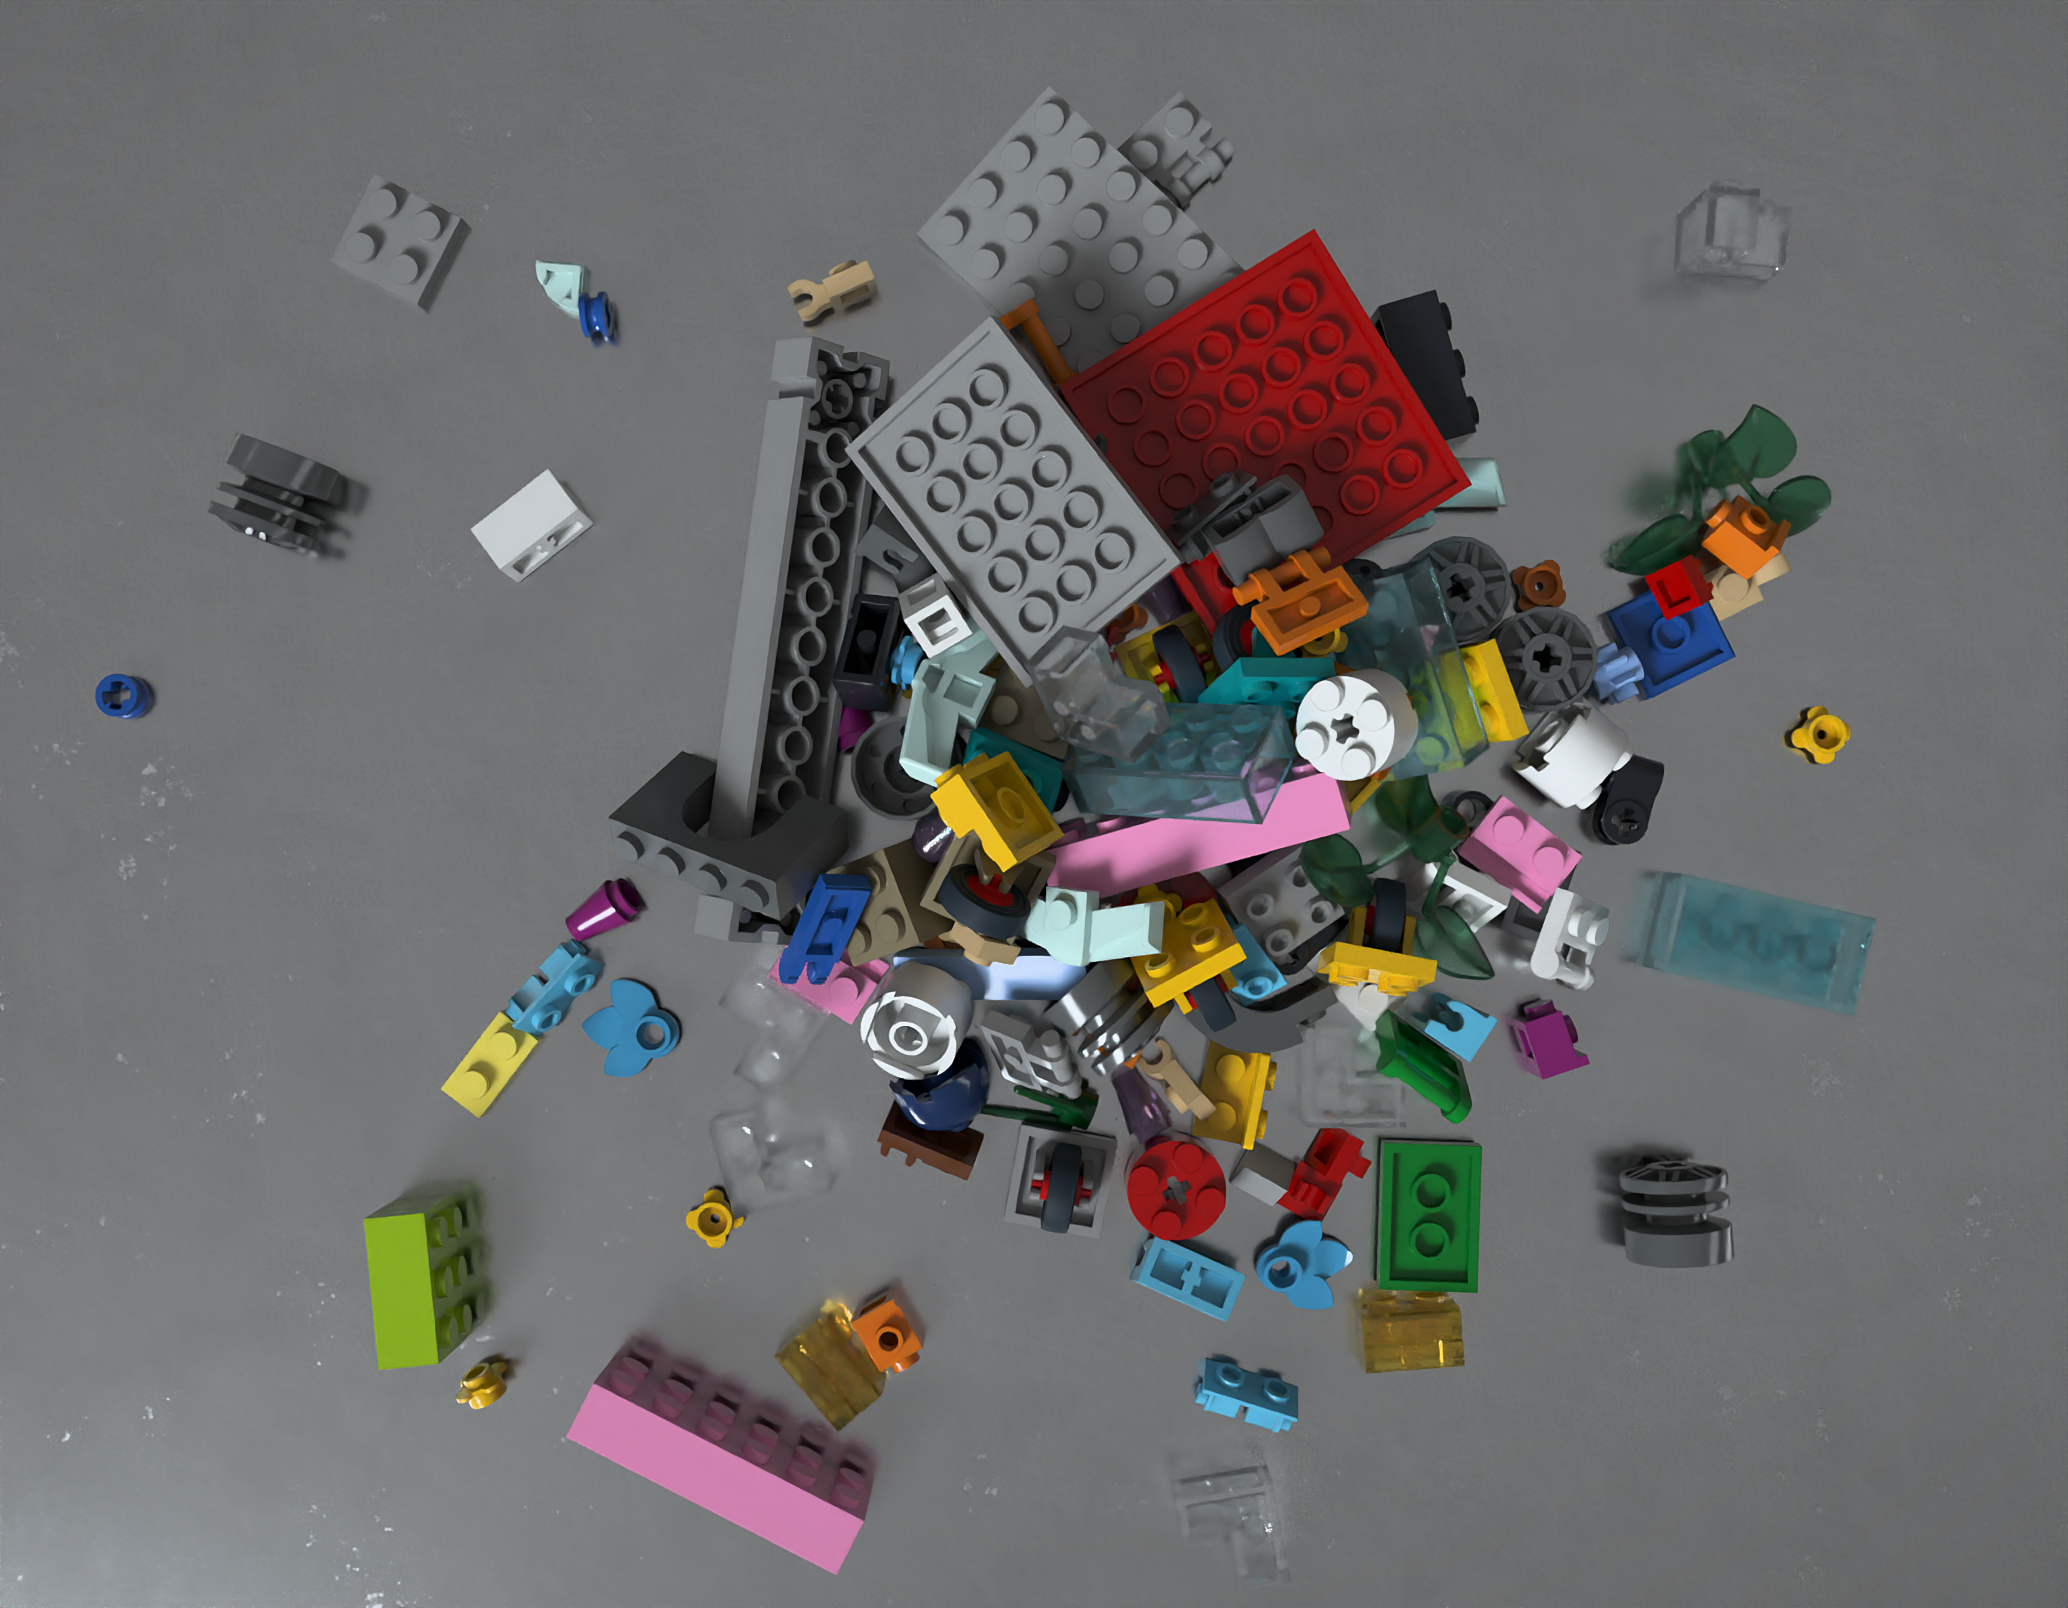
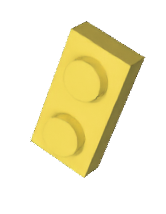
[441,1010,542,1118]

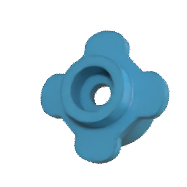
[890,636,929,690]

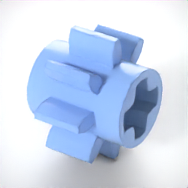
[1588,642,1644,705]

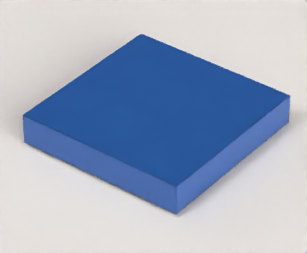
[1601,589,1736,700]

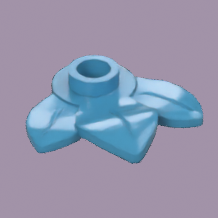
[581,979,679,1077]
[1256,1219,1354,1310]

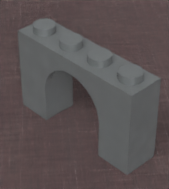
[608,751,849,921]

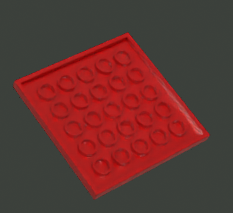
[1058,229,1472,641]

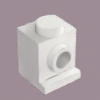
[898,572,973,659]

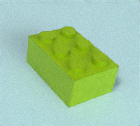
[364,1194,472,1370]

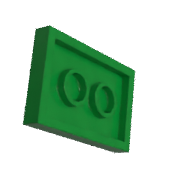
[1376,1140,1482,1293]

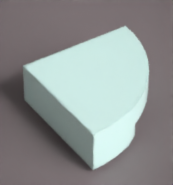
[536,260,588,316]

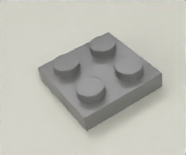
[331,174,466,309]

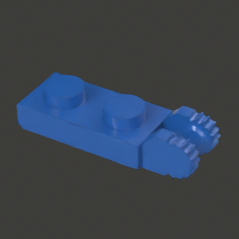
[778,873,872,985]

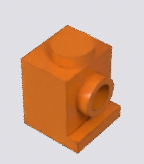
[1701,495,1792,580]
[850,1288,925,1373]

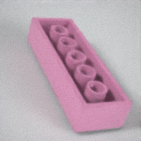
[1044,755,1352,898]
[566,1356,872,1575]

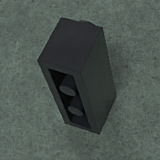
[1371,289,1479,446]

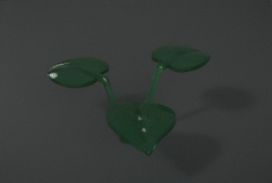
[1613,404,1832,576]
[1299,770,1495,980]

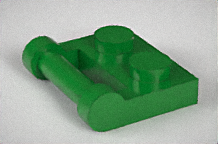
[1375,1009,1472,1124]

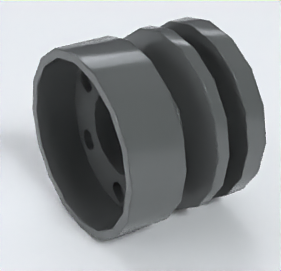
[207,432,339,550]
[1392,536,1512,647]
[1482,607,1598,715]
[851,716,967,821]
[1040,957,1175,1077]
[1619,1161,1735,1268]

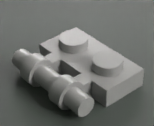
[1117,91,1236,209]
[980,1010,1082,1100]

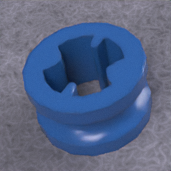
[578,291,612,338]
[95,673,149,719]

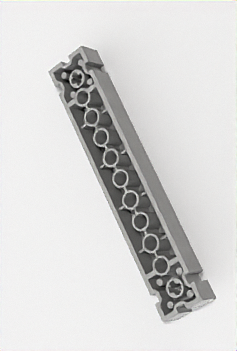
[694,336,890,945]

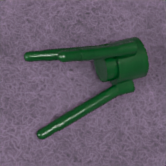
[979,1078,1099,1131]

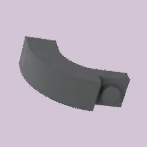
[1171,977,1338,1053]

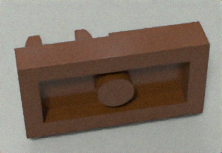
[877,1100,984,1181]

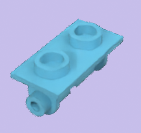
[1223,914,1288,1007]
[506,938,605,1037]
[1194,1358,1298,1433]

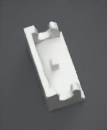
[470,469,594,583]

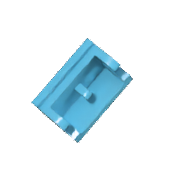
[1406,992,1498,1062]
[1130,1235,1246,1322]

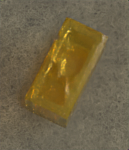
[1354,1291,1465,1374]
[774,1309,886,1432]

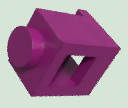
[1513,999,1590,1080]

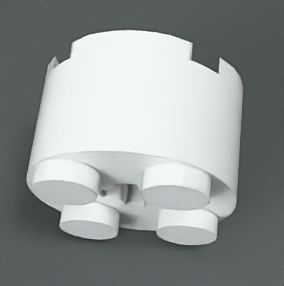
[1295,668,1418,781]
[1513,696,1634,809]
[860,961,973,1080]

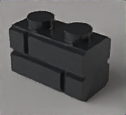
[832,593,911,712]

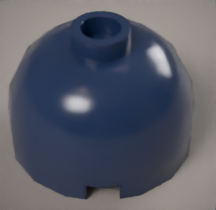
[889,1039,991,1132]

